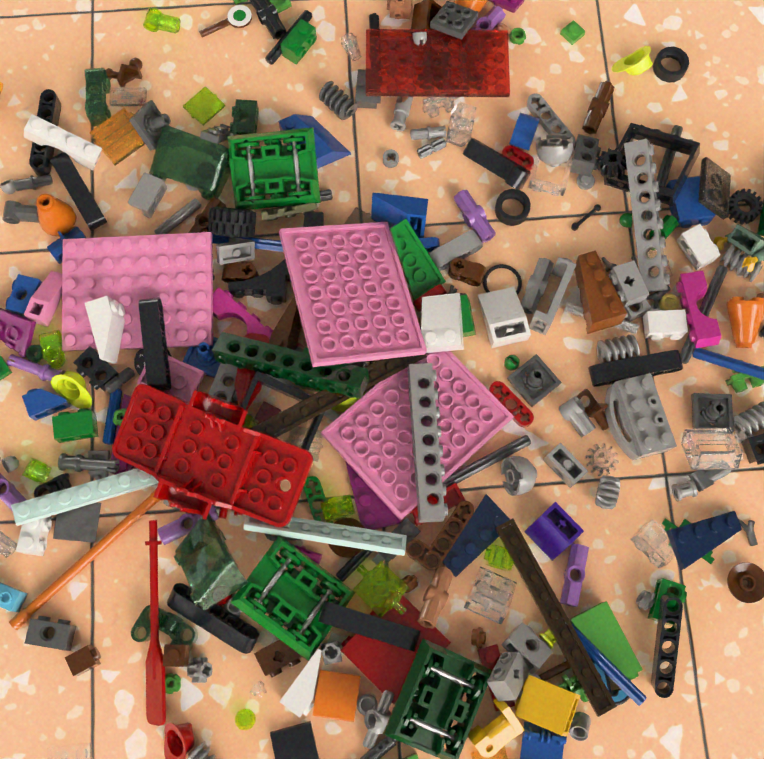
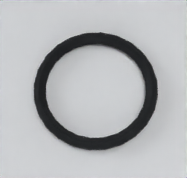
[483,264,522,295]

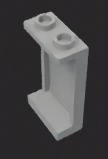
[529,257,577,335]

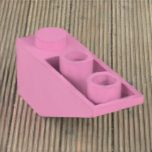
[24,271,62,327]

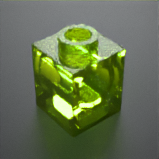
[320,495,356,522]
[484,544,513,572]

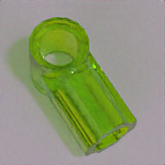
[143,8,181,34]

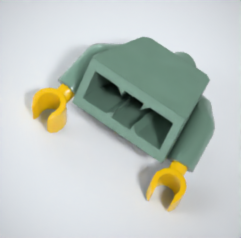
[713,224,764,272]

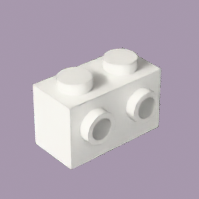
[676,224,721,271]
[643,310,688,341]
[16,516,52,556]

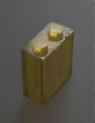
[89,108,146,166]

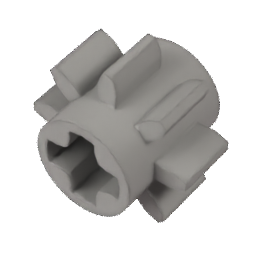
[187,657,213,683]

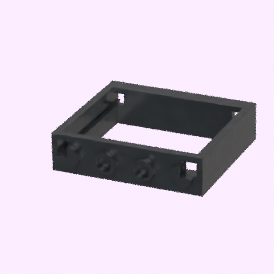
[603,123,700,206]
[240,371,325,451]

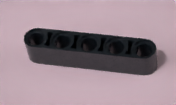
[29,89,62,176]
[49,152,107,231]
[139,297,171,391]
[588,350,683,387]
[167,583,260,654]
[651,592,683,698]
[318,601,421,652]

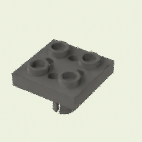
[430,1,478,41]
[129,100,173,151]
[507,354,562,407]
[691,393,734,434]

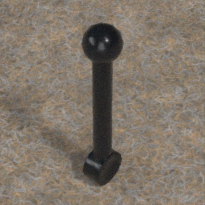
[571,204,601,231]

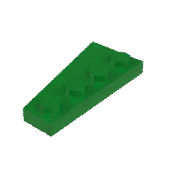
[389,218,446,301]

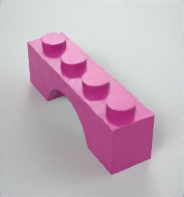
[676,271,721,348]
[213,287,273,339]

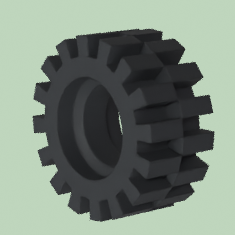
[725,188,763,225]

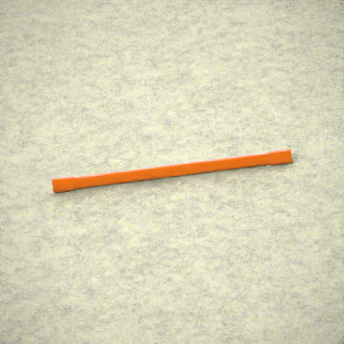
[9,489,162,630]

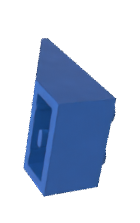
[371,192,428,238]

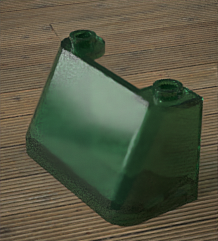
[149,126,231,201]
[173,513,248,610]

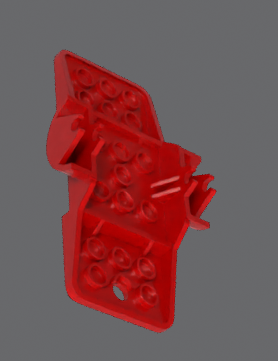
[112,384,313,527]

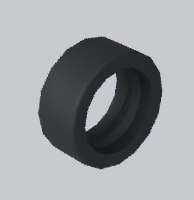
[653,46,689,83]
[495,189,531,226]

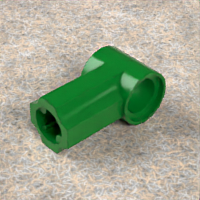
[646,214,679,250]

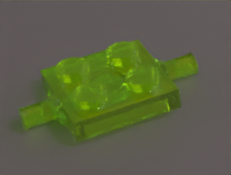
[353,560,409,618]

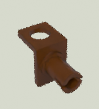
[576,389,609,431]

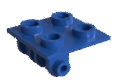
[520,721,567,759]

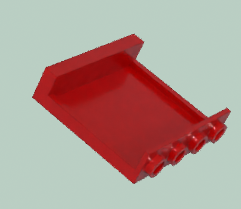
[340,590,451,704]

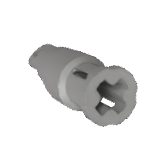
[390,92,413,132]

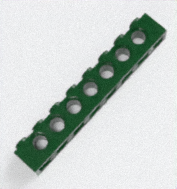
[212,332,369,399]

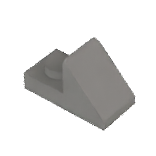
[216,237,255,265]

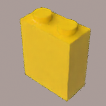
[514,675,581,737]

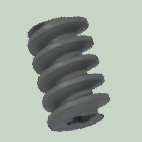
[319,81,358,120]

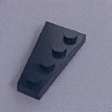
[442,494,510,578]
[666,511,742,570]

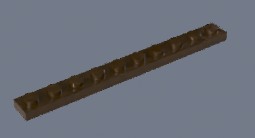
[252,354,427,437]
[495,518,617,717]

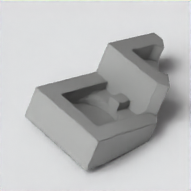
[88,450,110,480]

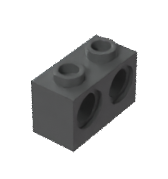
[569,134,601,177]

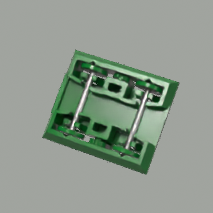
[227,127,321,210]
[230,535,355,661]

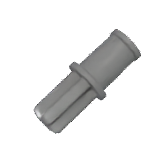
[410,125,446,140]

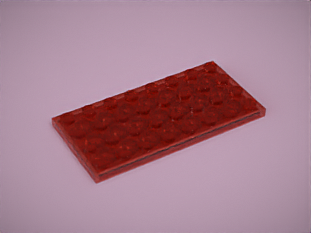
[366,29,510,97]

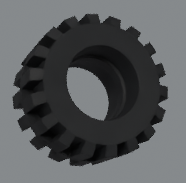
[208,207,256,238]

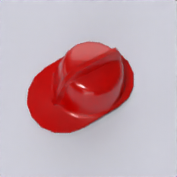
[164,722,195,759]

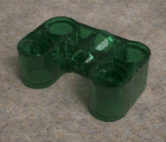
[85,68,112,127]
[131,605,198,653]

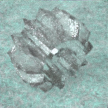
[584,443,619,477]

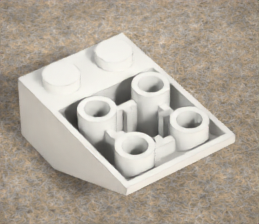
[477,287,531,348]

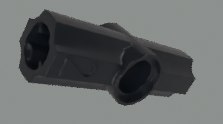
[250,0,286,40]

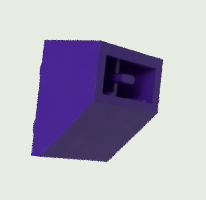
[524,502,584,561]

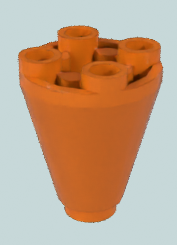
[36,194,77,237]
[726,297,764,348]

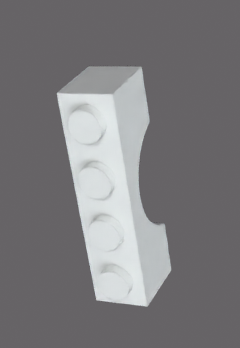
[24,114,102,170]

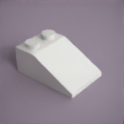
[421,293,464,353]
[85,296,125,364]
[280,648,322,718]

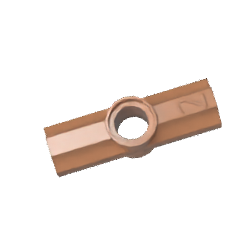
[417,567,453,629]

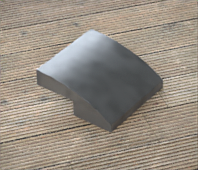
[53,502,101,543]

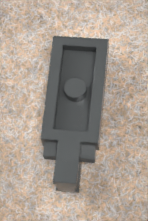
[200,124,230,144]
[372,517,421,566]

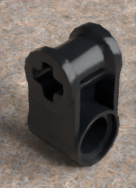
[34,473,72,498]

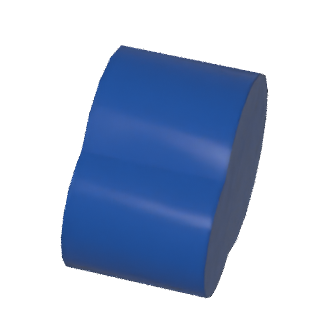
[509,112,540,151]

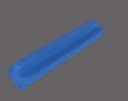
[102,389,122,445]

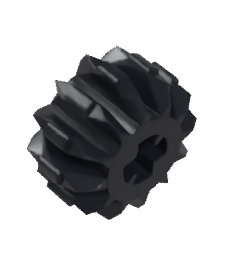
[597,147,627,179]

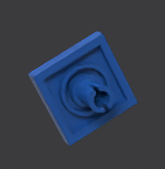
[182,337,221,378]

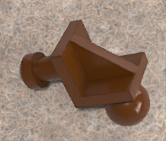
[105,57,143,89]

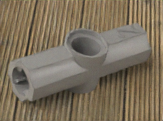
[521,258,554,314]

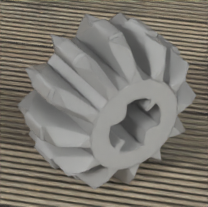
[595,475,621,510]

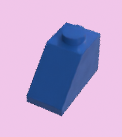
[22,388,71,421]

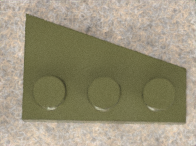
[261,203,317,221]

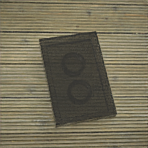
[698,157,731,220]

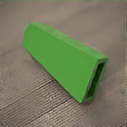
[569,601,643,680]

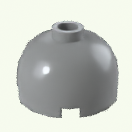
[536,134,573,167]
[501,456,537,496]

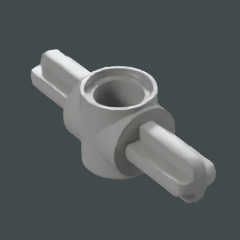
[363,690,394,749]

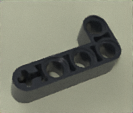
[462,137,531,190]

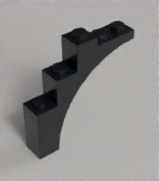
[228,212,324,305]

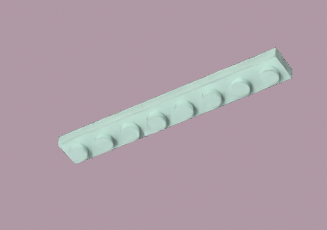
[11,468,159,526]
[243,515,407,556]

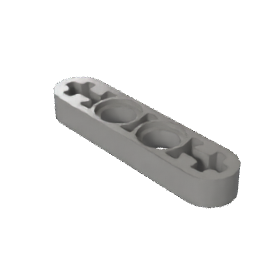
[527,93,576,147]

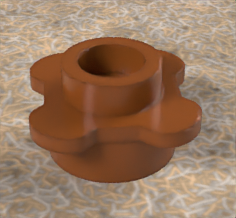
[398,575,418,593]
[471,627,486,649]

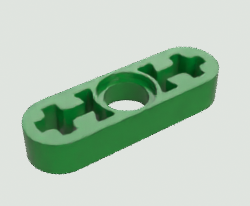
[303,476,333,523]

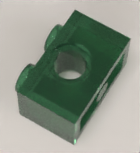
[230,99,259,135]

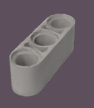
[429,230,483,271]

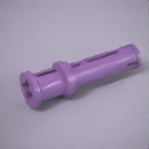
[7,354,66,381]

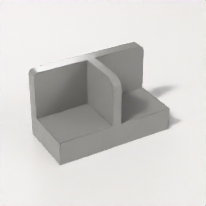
[128,172,167,219]

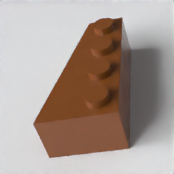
[574,250,627,334]

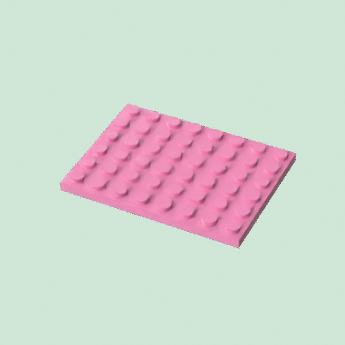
[279,222,427,367]
[62,232,213,352]
[321,351,514,521]

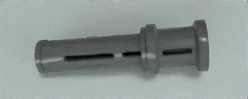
[58,453,120,473]

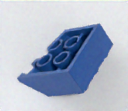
[278,114,351,169]

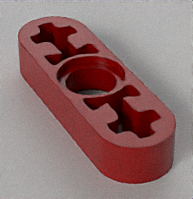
[489,381,534,428]

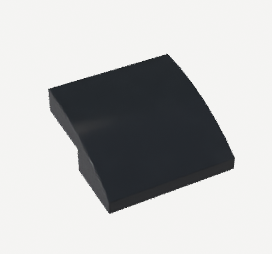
[270,721,320,759]

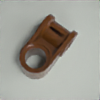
[448,258,486,287]
[221,262,259,283]

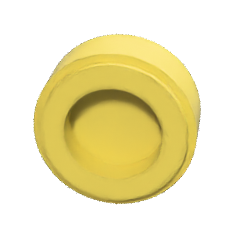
[659,294,679,310]

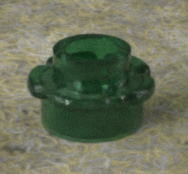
[26,345,45,363]

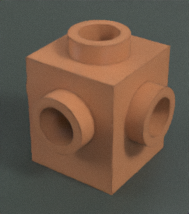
[387,0,412,19]

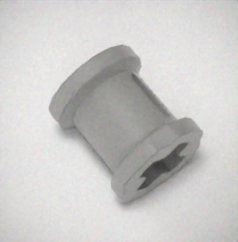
[671,479,698,502]

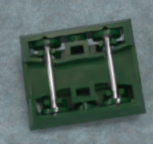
[383,638,493,759]

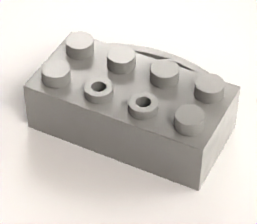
[605,373,677,461]

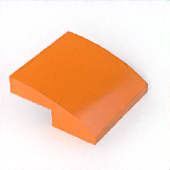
[313,670,361,722]

